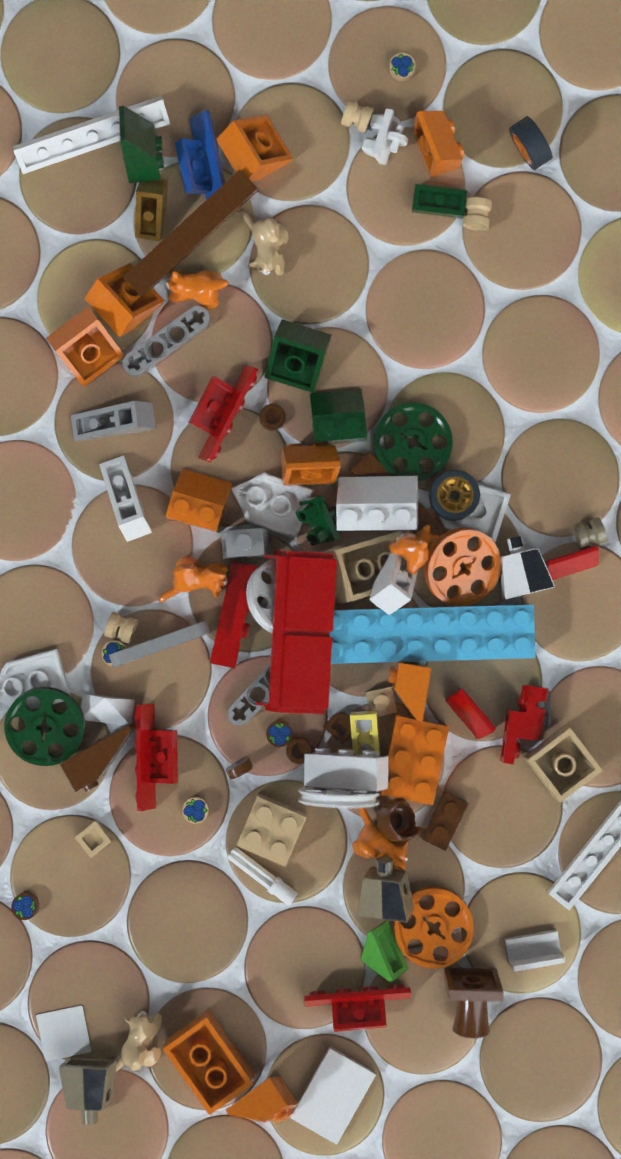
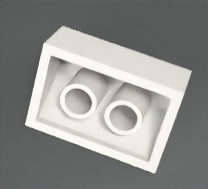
[336,476,419,531]

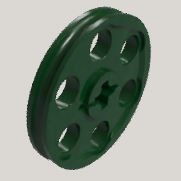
[374,403,453,482]
[4,687,85,766]

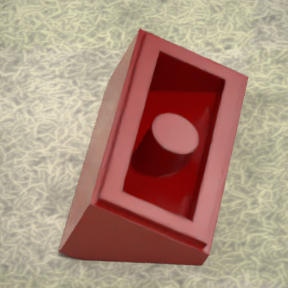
[545,546,599,580]
[446,688,496,739]

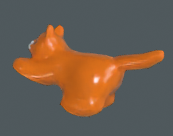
[167,270,228,309]
[389,525,439,575]
[159,556,229,603]
[353,808,409,870]

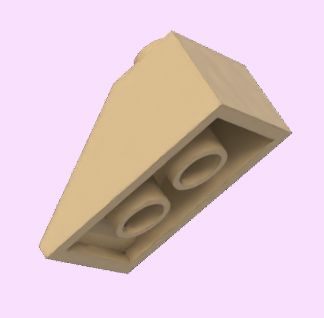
[327,531,402,605]

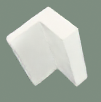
[504,929,565,972]

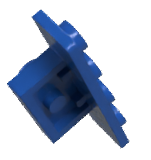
[175,110,225,200]

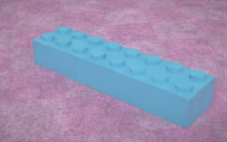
[330,605,536,664]

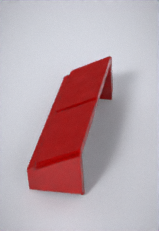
[255,550,337,714]

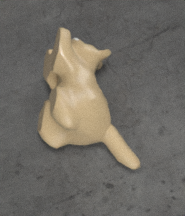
[240,210,288,276]
[116,1011,162,1072]

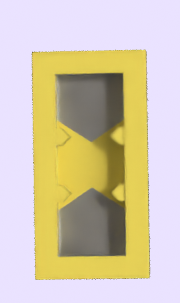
[350,711,381,756]

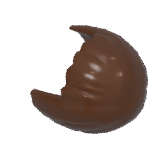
[376,798,422,842]

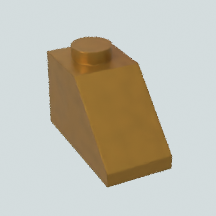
[135,178,168,242]

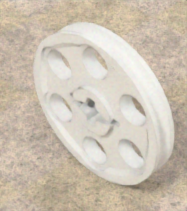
[246,559,277,633]
[298,787,379,808]

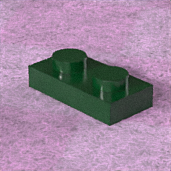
[412,184,467,219]

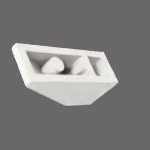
[99,455,152,542]
[370,533,418,615]

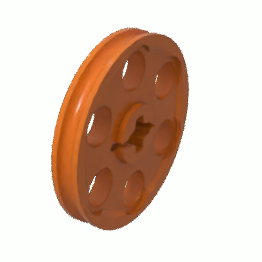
[424,527,501,607]
[394,886,474,969]

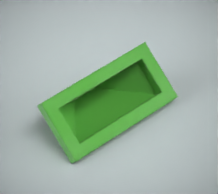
[361,920,409,982]

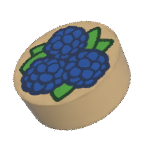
[389,53,415,82]
[101,640,127,667]
[182,796,209,824]

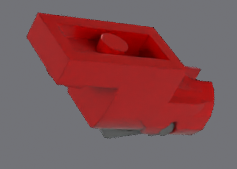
[500,685,551,765]

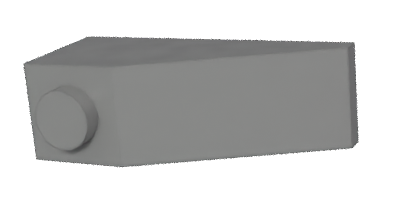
[71,401,156,441]

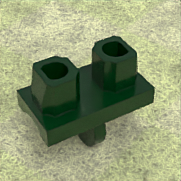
[295,495,340,545]

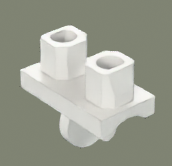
[362,109,408,165]

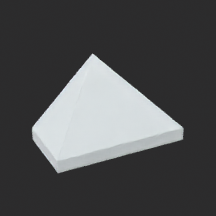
[81,693,135,726]

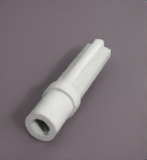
[228,847,298,906]

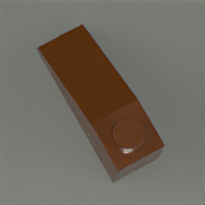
[60,722,136,792]

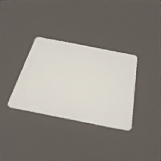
[36,1005,91,1061]

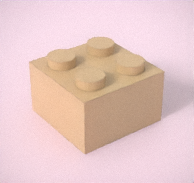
[523,726,603,803]
[236,793,307,867]

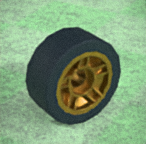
[429,470,481,521]

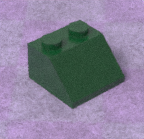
[119,106,164,183]
[264,319,332,393]
[310,389,367,445]

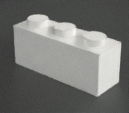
[304,748,388,791]

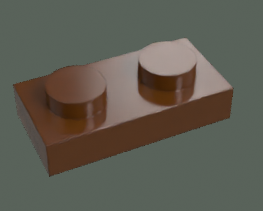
[421,791,469,851]

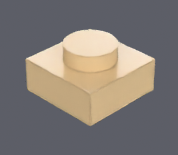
[365,686,397,717]
[75,820,113,858]

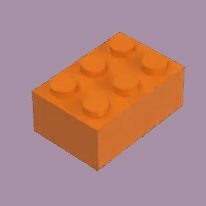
[379,714,449,805]
[163,1009,255,1116]

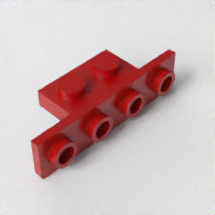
[188,366,258,463]
[210,561,258,669]
[134,703,178,811]
[304,984,411,1032]

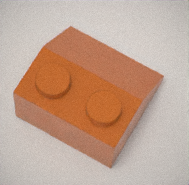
[413,111,465,178]
[216,115,293,182]
[84,263,165,337]
[46,306,125,387]
[281,443,341,486]
[165,469,233,533]
[388,662,431,722]
[225,1077,298,1124]

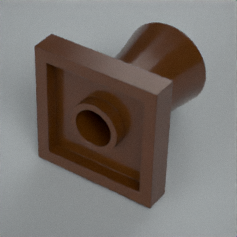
[444,968,503,1038]

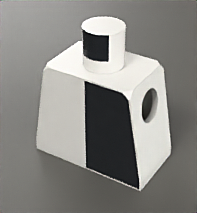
[500,536,555,600]

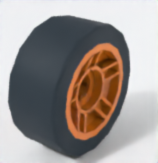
[509,116,553,170]

